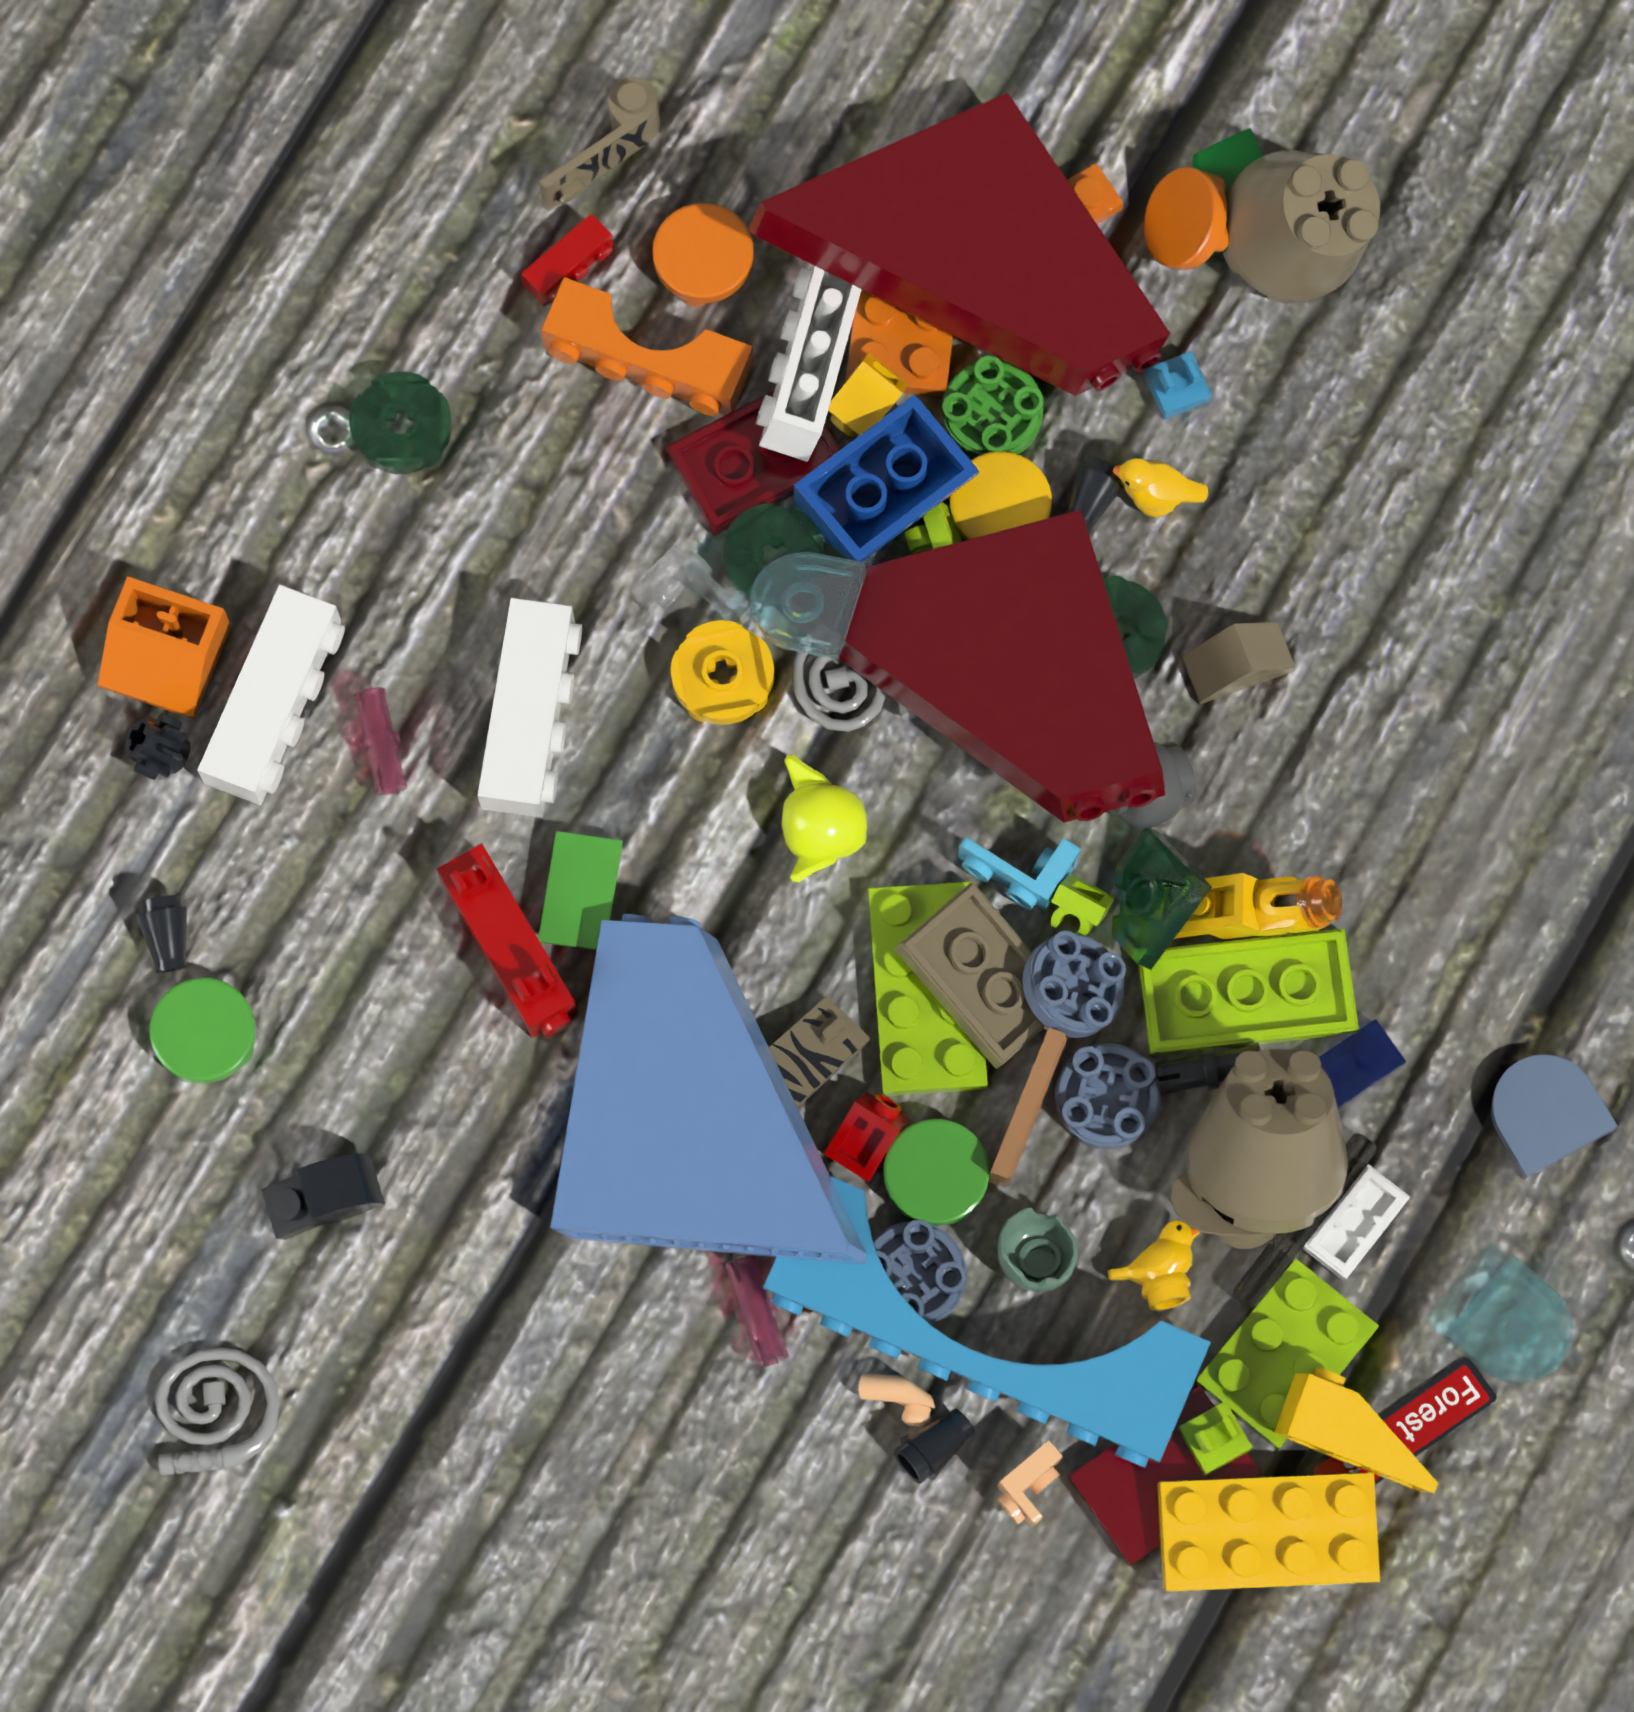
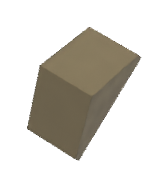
[1181,622,1296,705]

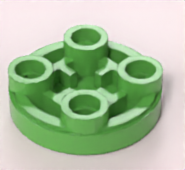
[942,356,1044,458]
[150,978,257,1084]
[883,1119,989,1226]

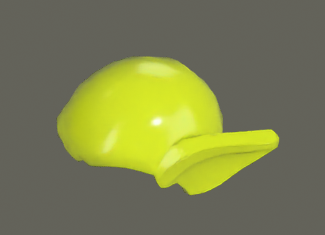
[781,754,867,883]

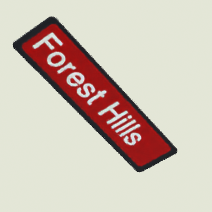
[1305,1357,1497,1485]

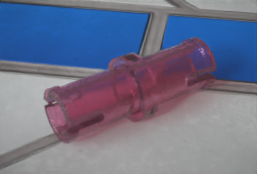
[353,687,407,796]
[724,1255,789,1368]

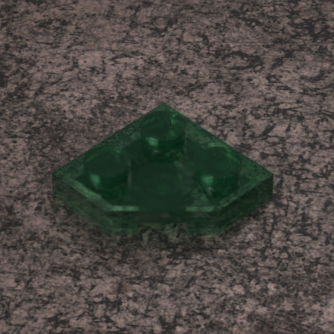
[1111,828,1212,970]

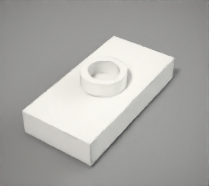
[1302,1164,1410,1282]

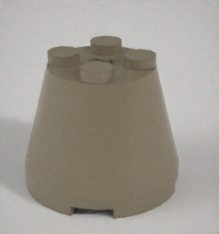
[1222,150,1380,304]
[1187,1049,1348,1234]

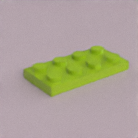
[868,881,988,1096]

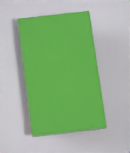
[538,831,623,951]

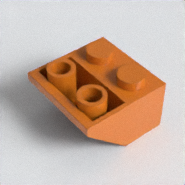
[97,576,232,720]

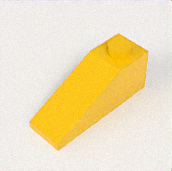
[1273,1367,1438,1494]

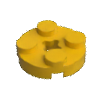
[671,620,774,725]

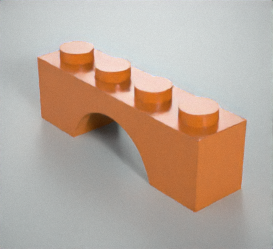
[541,277,754,416]

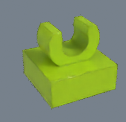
[904,502,964,553]
[1051,873,1116,936]
[1178,1401,1253,1476]

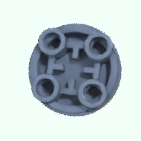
[1023,930,1126,1038]
[1055,1043,1161,1150]
[873,1220,967,1326]

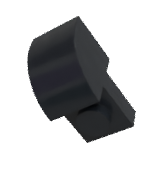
[261,1153,385,1240]

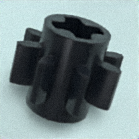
[125,713,190,780]

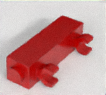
[436,843,578,1039]

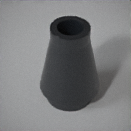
[1067,455,1124,535]
[136,895,187,973]
[894,1408,975,1484]

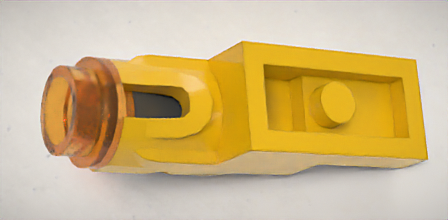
[1154,873,1342,940]

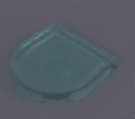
[750,552,867,660]
[1443,1254,1573,1383]

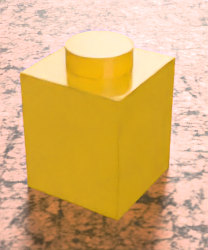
[828,352,908,437]

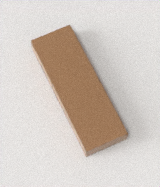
[989,1027,1067,1188]

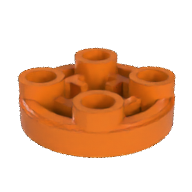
[1144,167,1229,270]
[653,203,754,307]

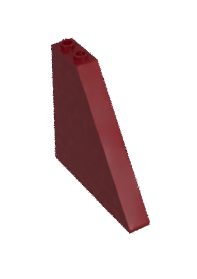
[749,92,1171,396]
[782,510,1166,823]

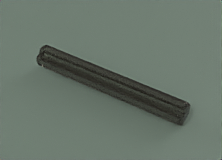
[1232,1133,1377,1309]

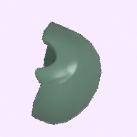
[997,1208,1079,1292]

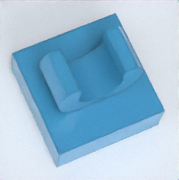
[1144,351,1212,420]

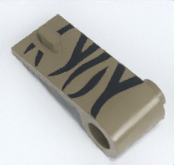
[539,77,660,212]
[769,996,871,1108]

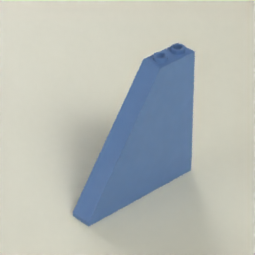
[550,914,867,1265]

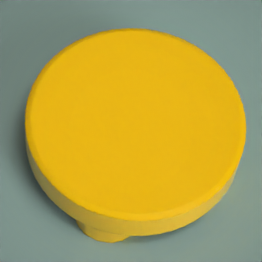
[949,451,1052,540]

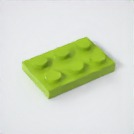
[1195,1259,1379,1451]

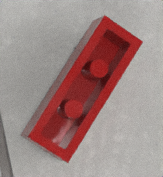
[521,214,614,306]

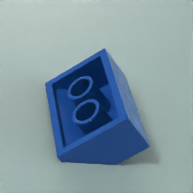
[794,394,979,565]

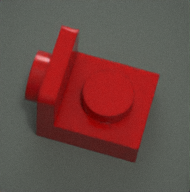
[824,1092,910,1182]

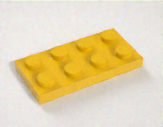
[1157,1473,1380,1592]

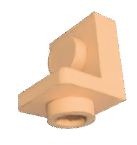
[997,1440,1063,1528]

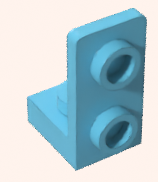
[958,837,1081,912]

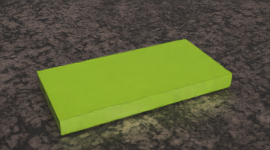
[1136,928,1359,1057]

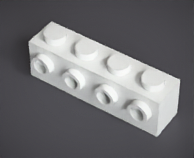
[756,265,861,462]
[197,585,345,805]
[478,598,582,818]

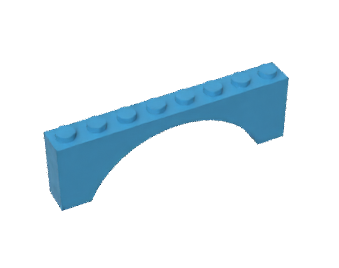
[763,1176,1211,1468]

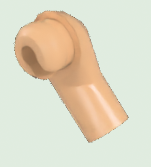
[859,1373,935,1427]

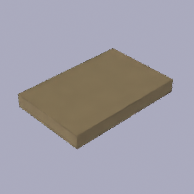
[894,881,1046,1069]

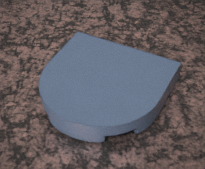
[1491,1054,1618,1180]

